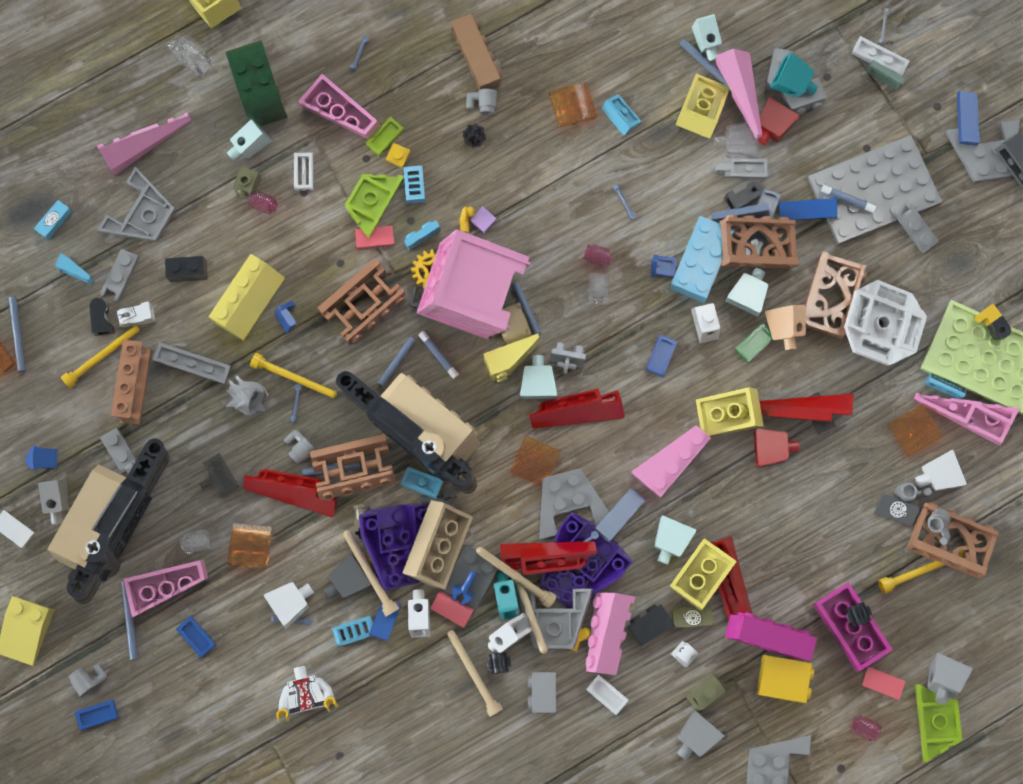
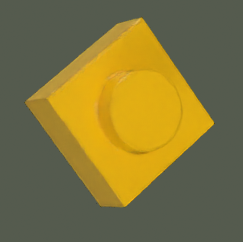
[386,143,411,168]

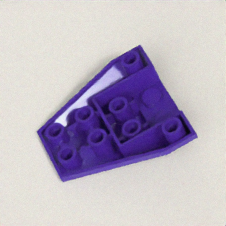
[359,503,430,590]
[539,512,633,609]

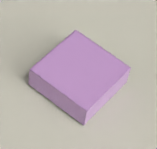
[470,206,497,233]

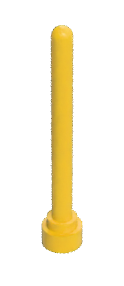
[61,326,140,389]
[250,353,337,398]
[878,551,967,594]

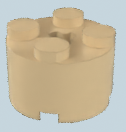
[501,302,532,345]

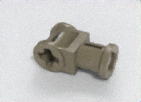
[352,504,370,544]

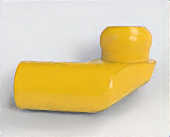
[459,206,475,233]
[570,628,591,652]

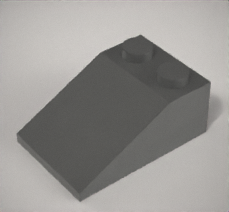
[442,545,499,616]

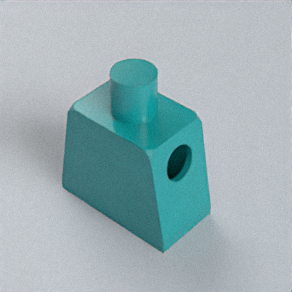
[770,52,818,98]
[494,572,520,621]

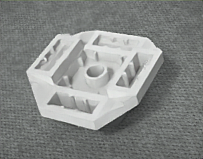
[844,280,927,366]

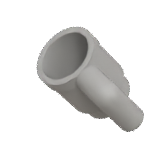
[466,89,497,115]
[284,430,316,465]
[895,483,932,503]
[928,509,951,545]
[69,663,107,698]

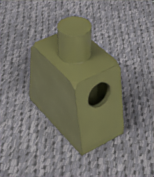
[685,673,727,712]

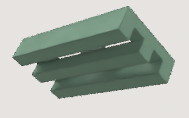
[867,60,905,90]

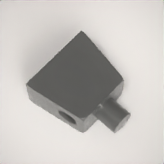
[324,554,372,599]

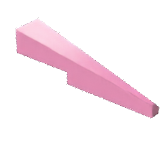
[716,49,762,139]
[97,113,192,176]
[913,393,1020,446]

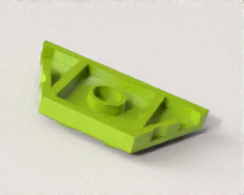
[345,174,404,238]
[915,684,963,762]

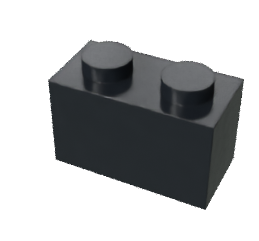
[165,256,208,282]
[628,604,674,646]

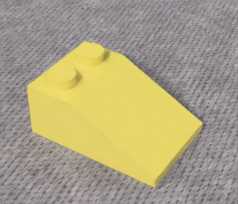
[189,0,241,28]
[675,74,730,139]
[484,334,539,383]
[696,387,764,436]
[670,538,737,611]
[0,596,55,666]

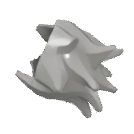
[226,376,269,415]

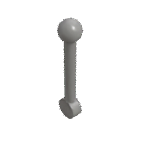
[879,8,889,45]

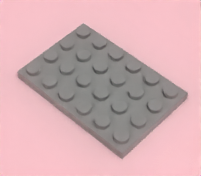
[807,135,942,245]

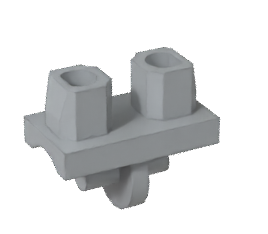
[550,342,586,374]

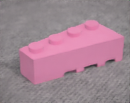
[298,74,381,140]
[631,426,711,498]
[123,559,208,617]
[586,593,636,675]

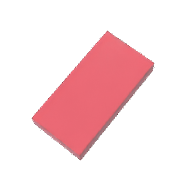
[355,226,395,249]
[430,591,474,628]
[861,667,906,700]

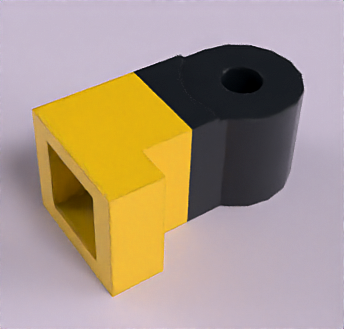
[973,304,1011,341]

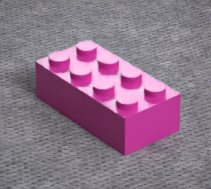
[812,582,893,672]
[724,612,817,661]

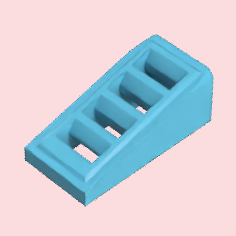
[404,165,426,204]
[55,253,95,285]
[332,616,373,647]

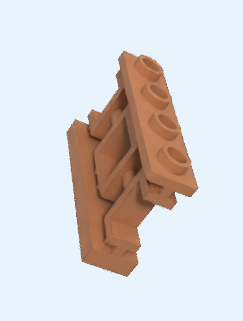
[317,258,406,344]
[310,434,396,500]

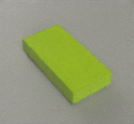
[365,116,404,157]

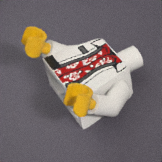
[276,666,338,723]

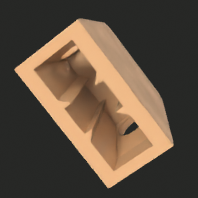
[765,305,806,350]

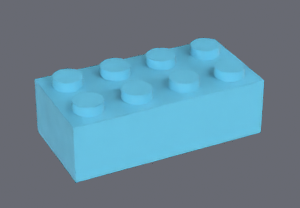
[670,216,735,303]

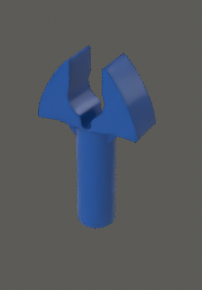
[452,570,477,605]

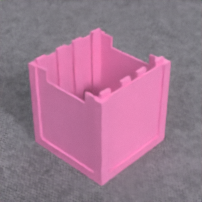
[417,229,531,339]

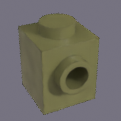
[233,166,261,198]

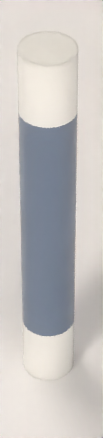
[821,184,876,213]
[418,331,459,379]

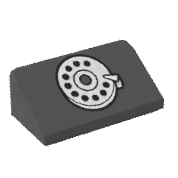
[875,494,920,527]

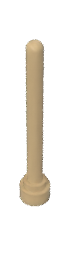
[343,530,399,616]
[476,547,556,608]
[508,568,548,654]
[448,630,503,717]

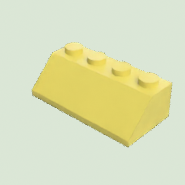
[209,254,286,341]

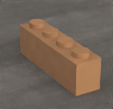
[451,14,502,90]

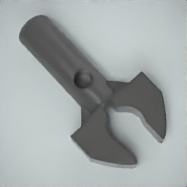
[420,490,457,507]

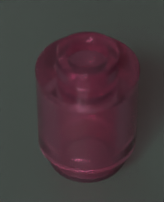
[248,191,278,215]
[583,244,613,267]
[850,715,882,741]

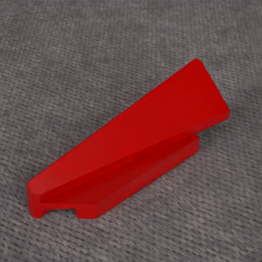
[529,389,625,429]
[759,393,854,422]
[243,469,339,517]
[711,536,753,620]
[500,542,597,575]

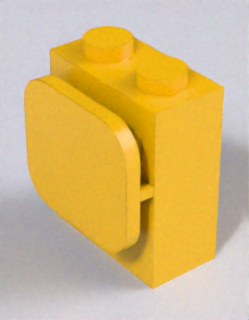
[756,655,814,703]

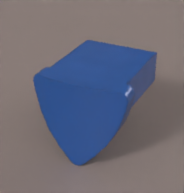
[650,254,677,278]
[274,301,296,333]
[26,446,57,470]

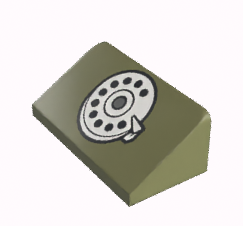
[672,606,714,628]

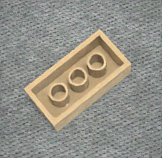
[403,500,473,590]

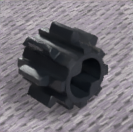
[463,123,486,148]
[846,602,872,627]
[487,652,511,674]

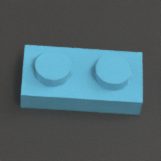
[404,220,441,251]
[400,467,444,500]

